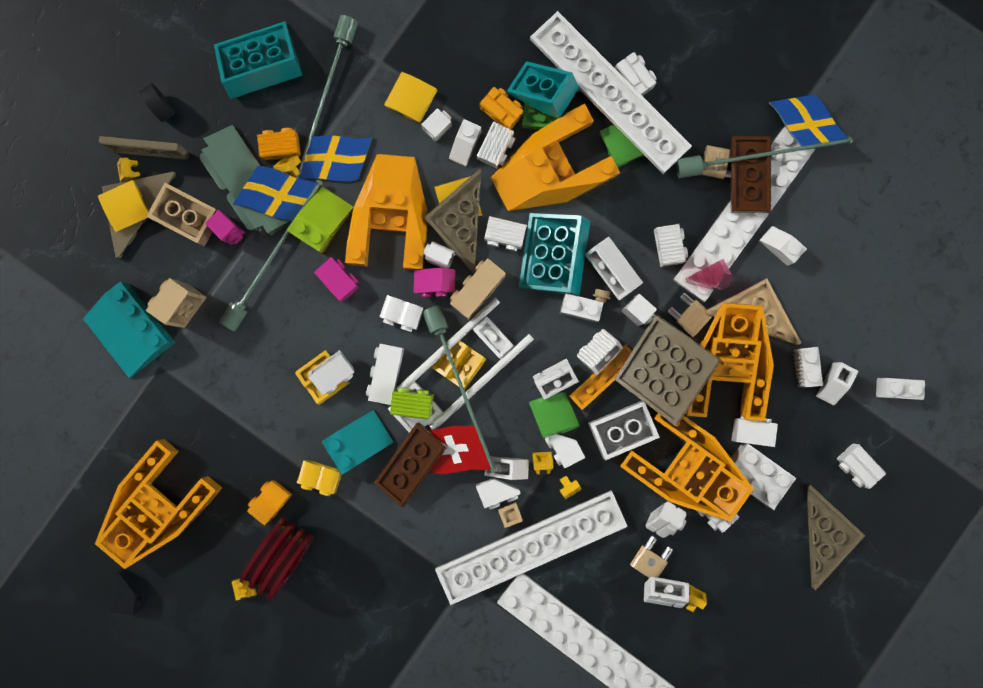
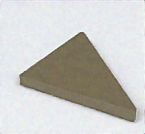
[424,169,481,273]
[102,172,176,259]
[807,484,865,590]

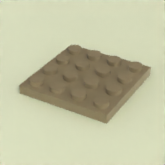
[614,315,721,425]

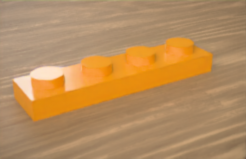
[569,344,632,410]

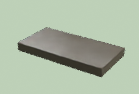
[99,136,190,160]

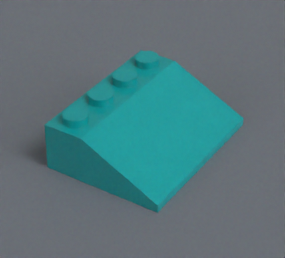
[214,21,302,99]
[519,213,591,296]
[83,282,175,378]

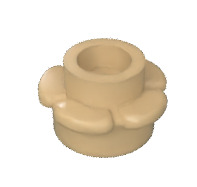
[592,289,611,303]

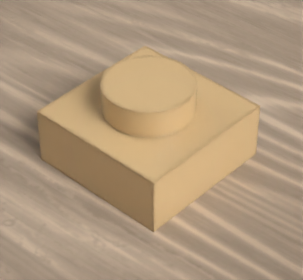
[498,502,523,528]

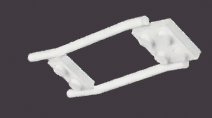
[388,297,534,433]

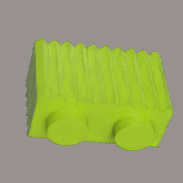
[390,387,434,419]

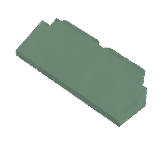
[200,125,292,236]

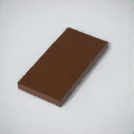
[731,136,771,213]
[374,422,448,508]

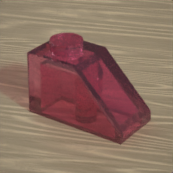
[685,259,734,291]

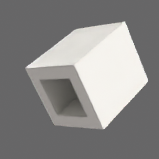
[421,108,452,142]

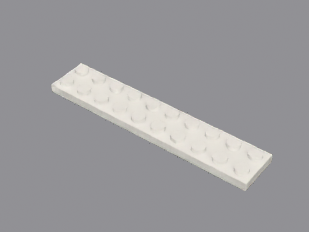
[530,11,692,174]
[673,127,815,302]
[435,490,628,605]
[497,573,675,688]

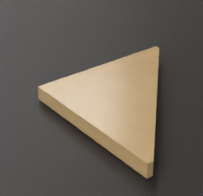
[704,278,801,345]

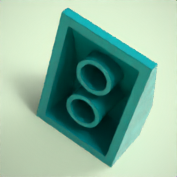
[507,61,579,118]
[322,410,394,474]

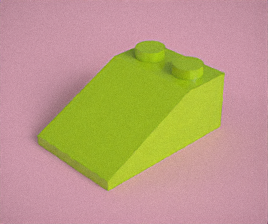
[287,186,354,254]

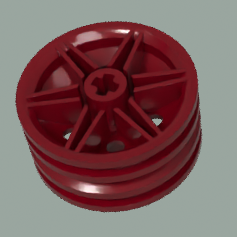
[240,517,314,602]

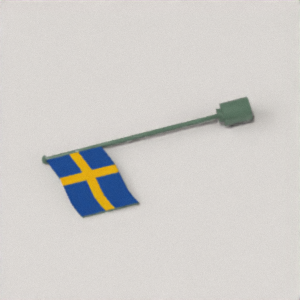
[296,15,373,182]
[676,95,853,178]
[218,166,323,331]

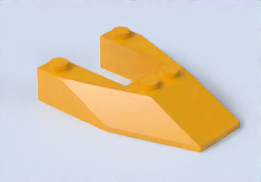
[491,104,620,212]
[345,154,428,271]
[686,302,774,421]
[620,413,754,522]
[95,439,222,569]

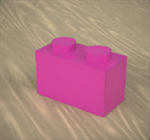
[205,210,245,245]
[314,257,359,302]
[414,268,455,298]

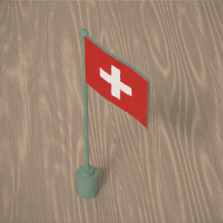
[422,305,497,474]

